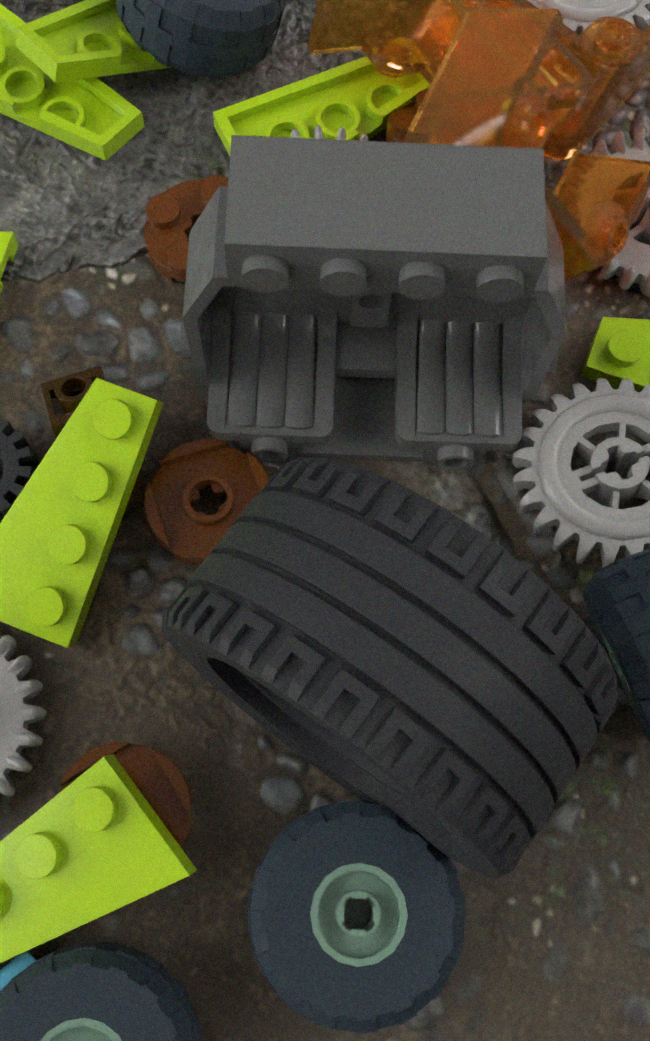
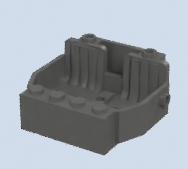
[180,135,567,470]

